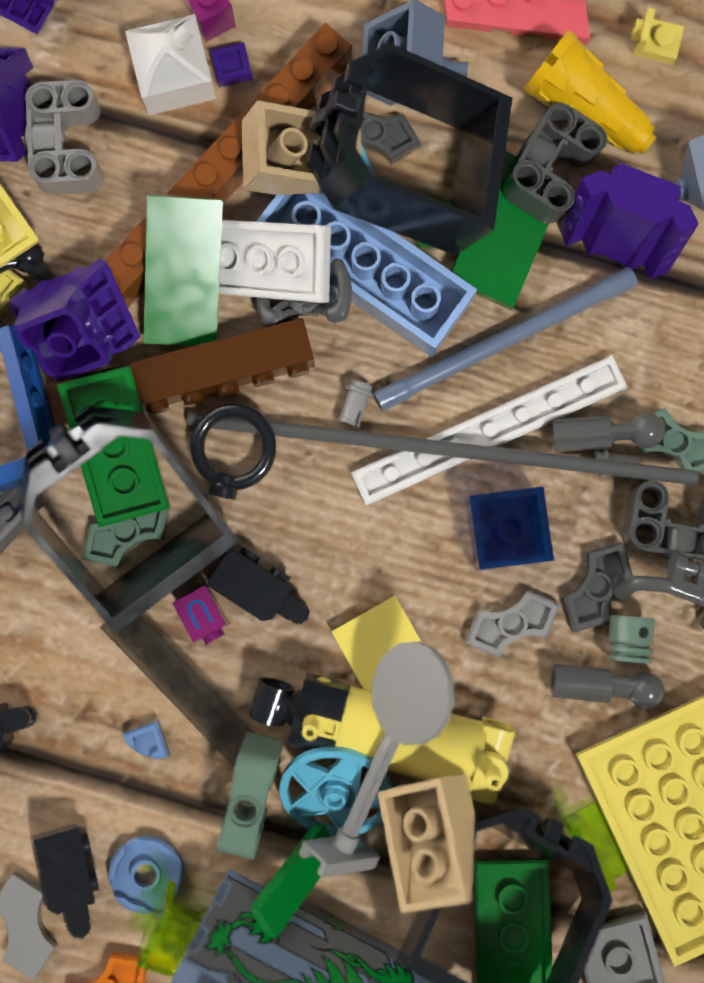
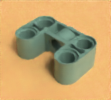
[216,731,284,860]

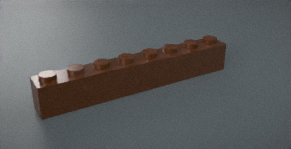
[44,318,315,430]

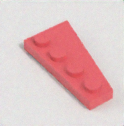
[443,0,590,45]

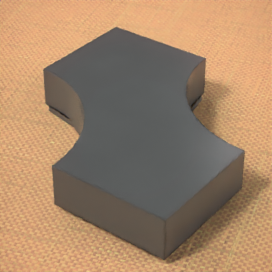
[361,111,421,165]
[562,542,633,632]

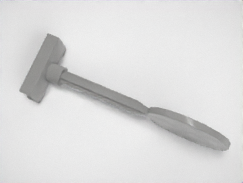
[298,642,454,878]

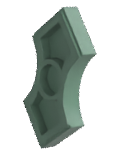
[629,408,704,473]
[82,508,171,568]

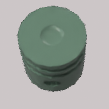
[608,615,655,664]

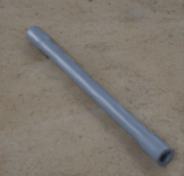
[373,267,638,412]

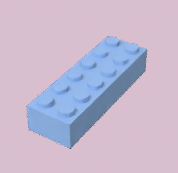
[256,193,477,357]

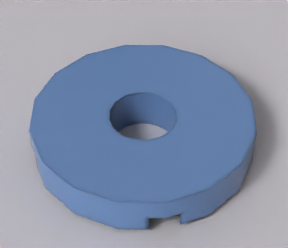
[108,835,185,914]

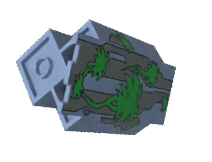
[171,869,432,983]

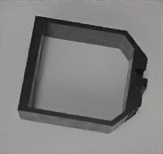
[306,43,513,255]
[20,405,239,633]
[394,807,613,983]

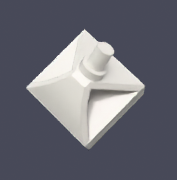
[125,14,216,116]

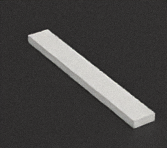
[351,355,628,506]

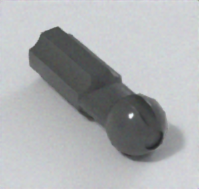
[553,412,665,452]
[550,664,664,709]

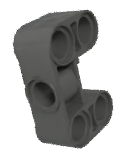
[502,103,607,224]
[622,481,704,562]

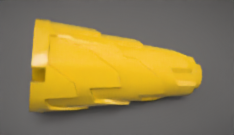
[522,29,657,155]

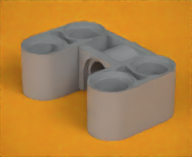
[25,80,104,195]

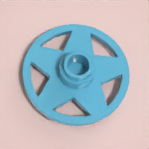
[279,747,393,836]

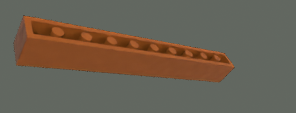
[105,22,352,308]

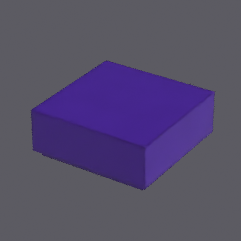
[210,42,253,88]

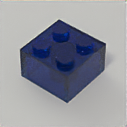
[465,486,554,572]

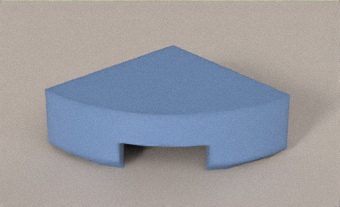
[122,720,171,759]

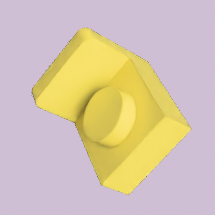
[630,7,684,65]

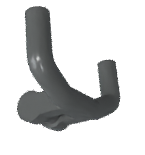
[614,552,704,629]

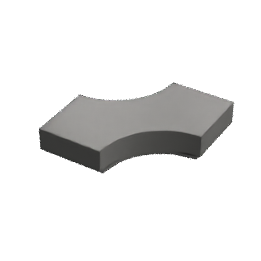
[464,590,561,658]
[0,871,57,981]

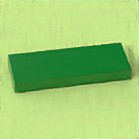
[250,823,330,939]

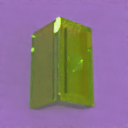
[561,801,629,892]
[137,880,202,978]

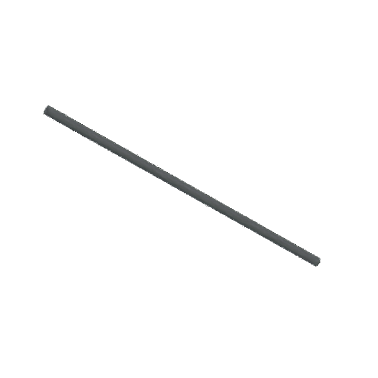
[187,412,699,485]

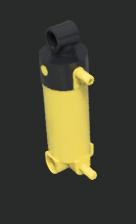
[249,672,516,803]

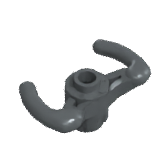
[256,258,352,327]

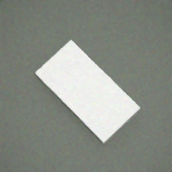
[219,220,331,303]

